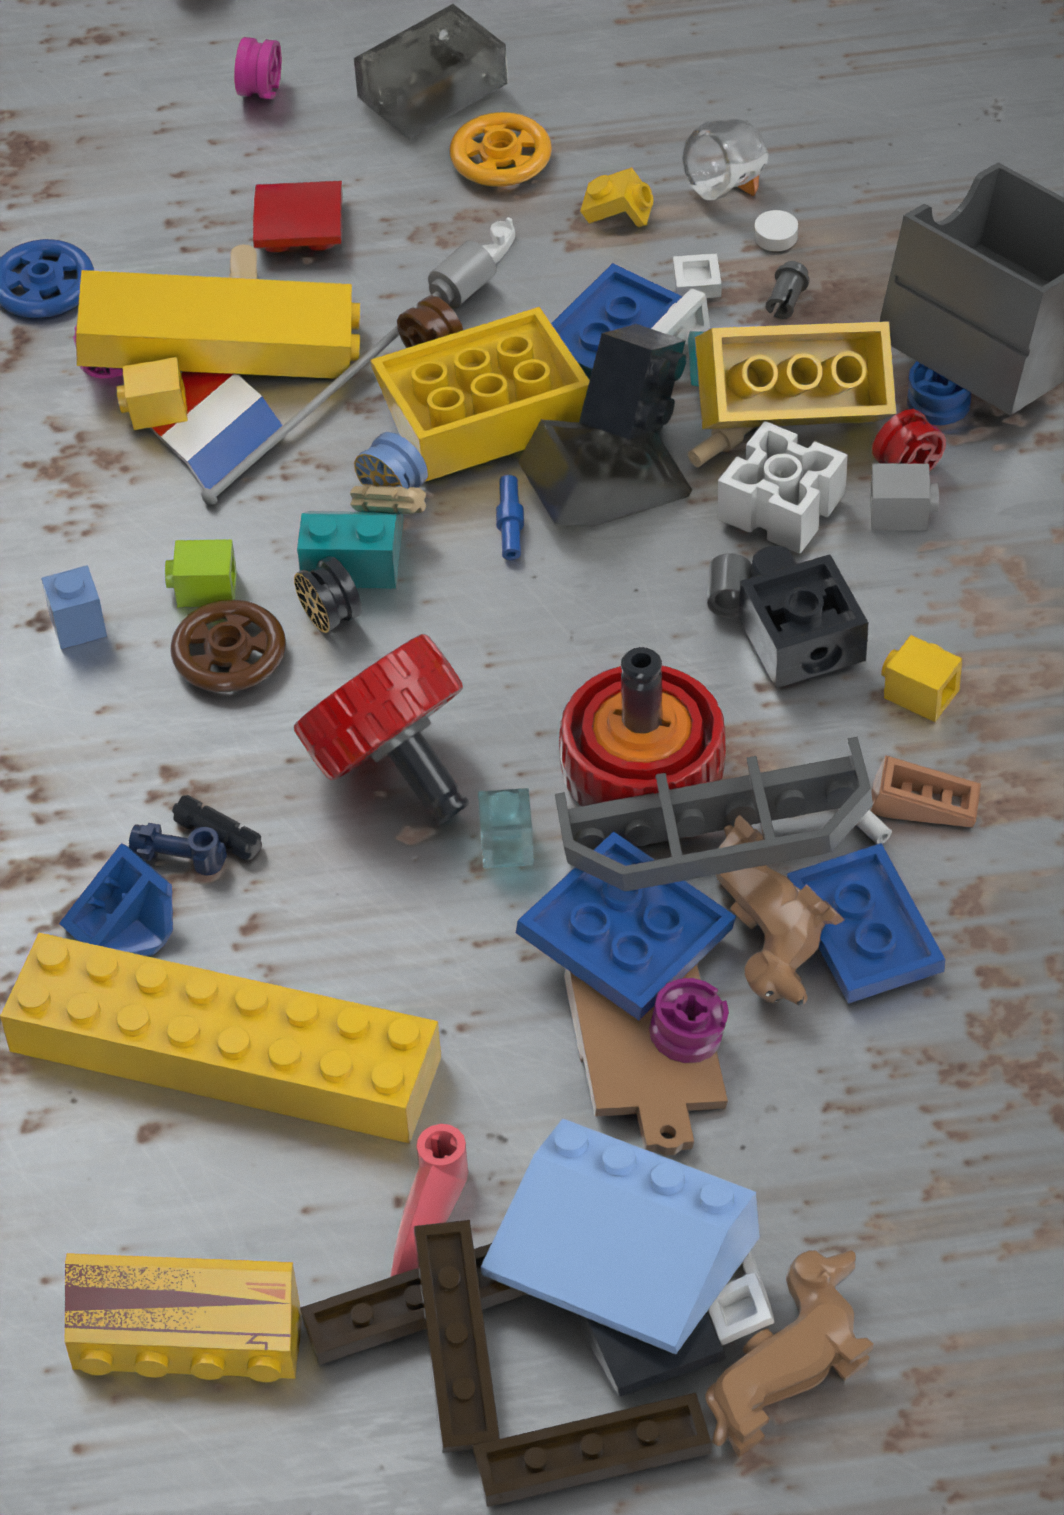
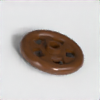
[170,600,286,692]

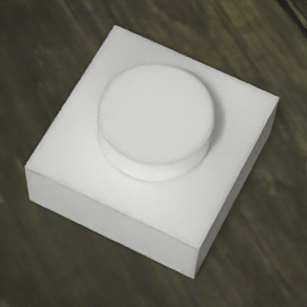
[673,253,721,298]

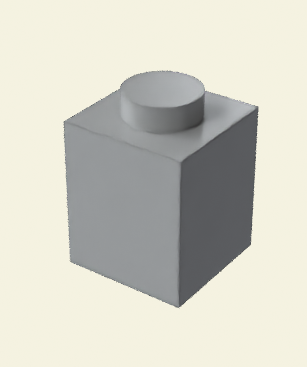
[870,464,939,531]

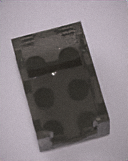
[354,4,508,139]

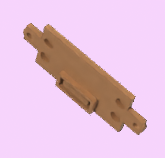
[564,964,728,1156]

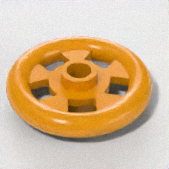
[449,112,552,187]

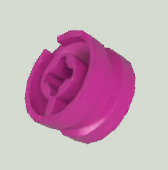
[234,37,282,100]

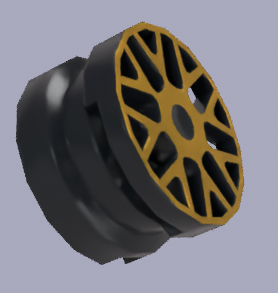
[294,556,362,633]

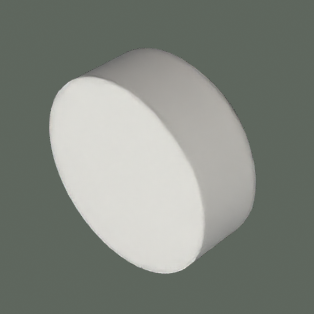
[754,210,798,251]

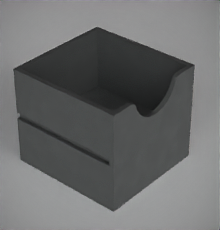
[879,162,1064,415]

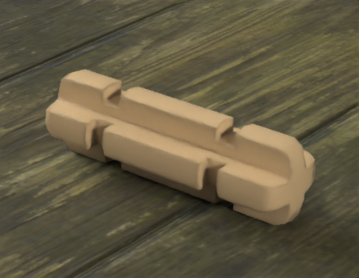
[350,485,426,514]

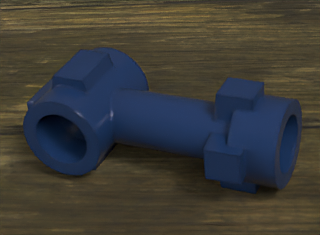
[129,822,227,876]

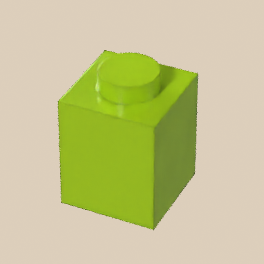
[165,539,237,608]

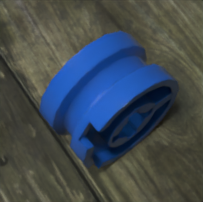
[907,361,972,426]

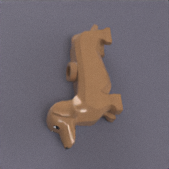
[715,815,844,1006]
[705,1250,874,1457]

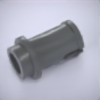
[766,261,810,319]

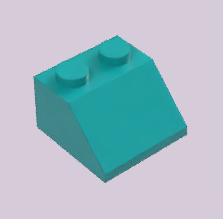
[297,511,404,589]

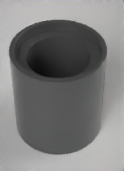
[707,553,752,618]

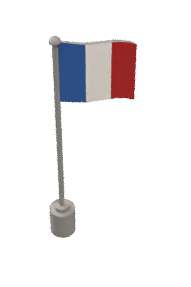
[150,241,496,505]

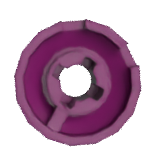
[649,978,729,1063]

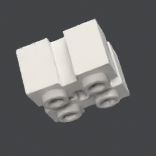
[718,421,848,554]

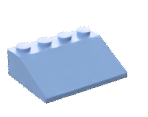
[481,1119,760,1354]

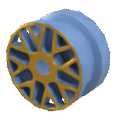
[354,432,428,489]

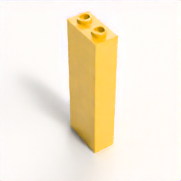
[76,270,360,379]

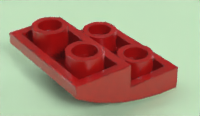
[253,180,343,252]

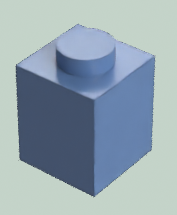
[41,565,107,649]

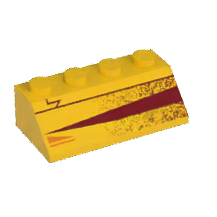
[64,1253,302,1382]

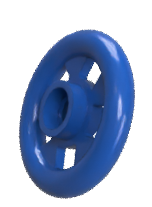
[0,239,94,318]

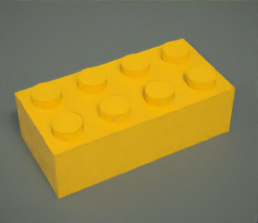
[695,321,896,430]

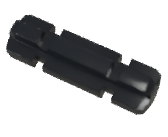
[172,795,262,860]

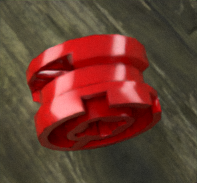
[872,409,946,472]

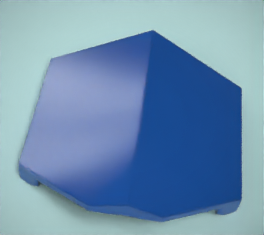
[59,843,173,957]

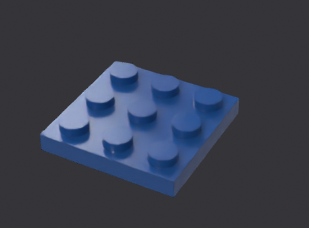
[515,832,736,1020]

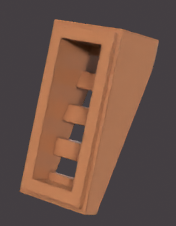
[869,755,981,828]

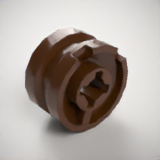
[397,295,464,348]

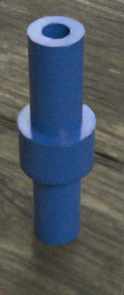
[496,475,524,560]

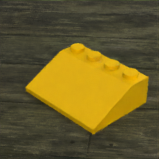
[370,307,593,482]

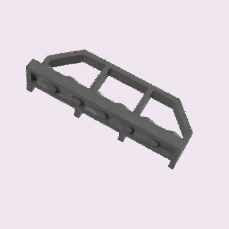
[555,736,873,892]

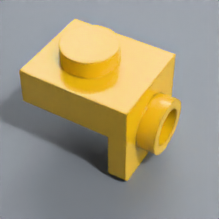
[580,167,654,228]

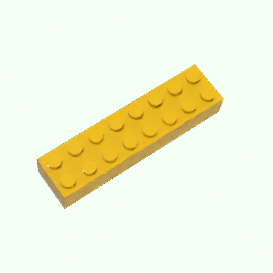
[0,932,442,1144]

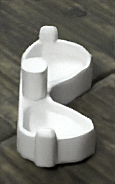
[483,217,515,264]

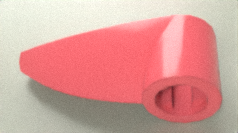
[390,1124,468,1277]

